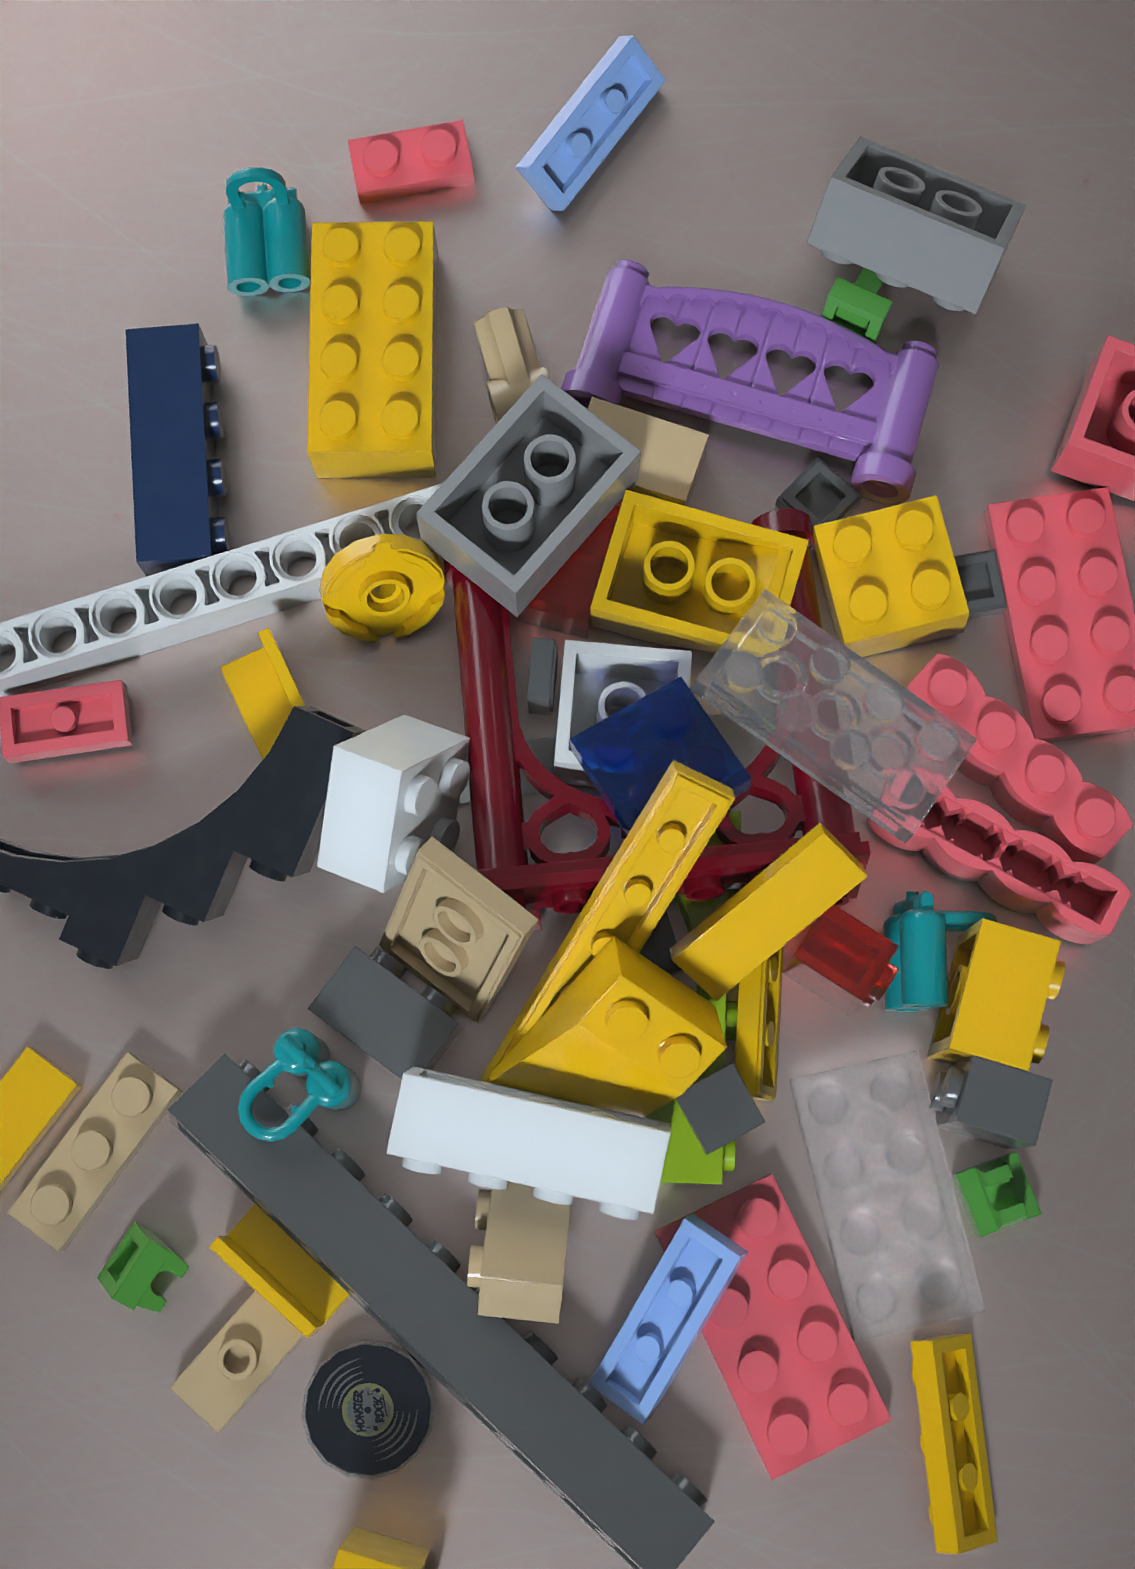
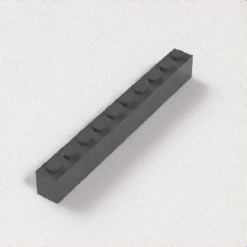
[167,1053,715,1569]

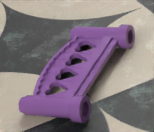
[561,260,939,504]

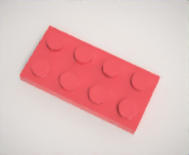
[983,487,1135,743]
[654,1174,892,1480]

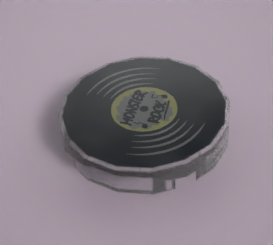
[301,1339,436,1479]

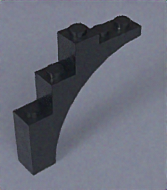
[0,706,366,969]

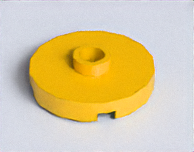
[319,534,445,641]

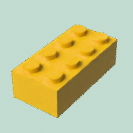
[307,221,438,478]

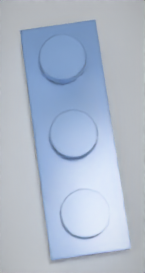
[516,35,666,211]
[588,1213,748,1424]

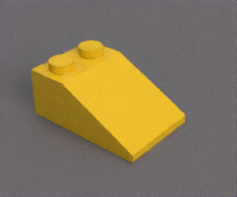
[590,490,809,662]
[489,936,726,1117]

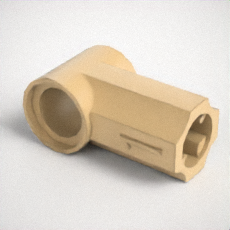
[474,306,550,424]

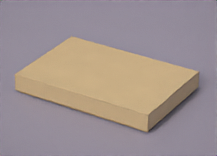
[379,836,539,1023]

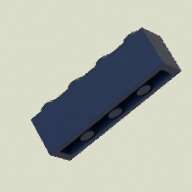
[125,323,231,577]

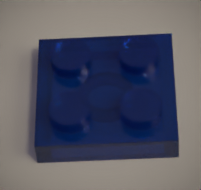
[570,676,752,835]

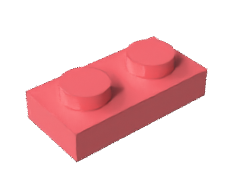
[348,120,475,204]
[0,680,133,763]

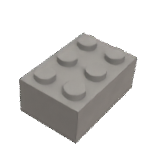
[806,137,1026,314]
[416,374,641,617]

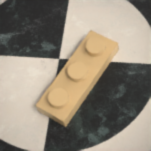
[7,1052,183,1252]

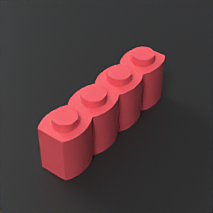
[896,653,1133,864]
[866,767,1131,944]

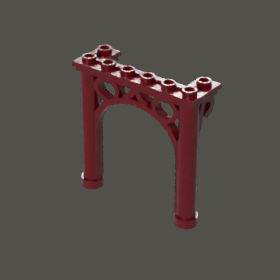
[444,508,871,931]

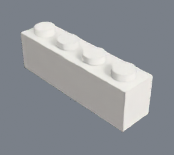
[386,1066,672,1220]

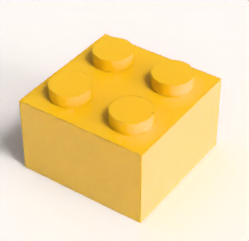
[813,495,970,662]
[927,918,1065,1072]

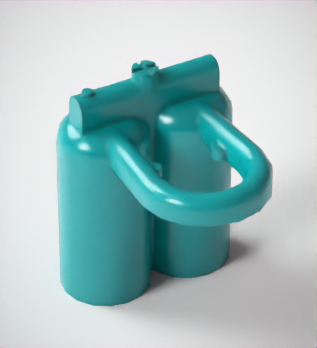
[223,167,311,296]
[883,891,997,1012]
[238,1028,361,1142]

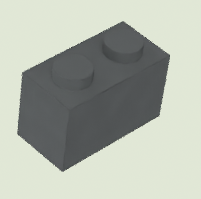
[308,946,463,1080]
[928,1055,1053,1149]

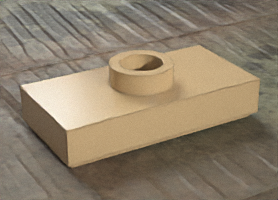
[169,1291,304,1434]

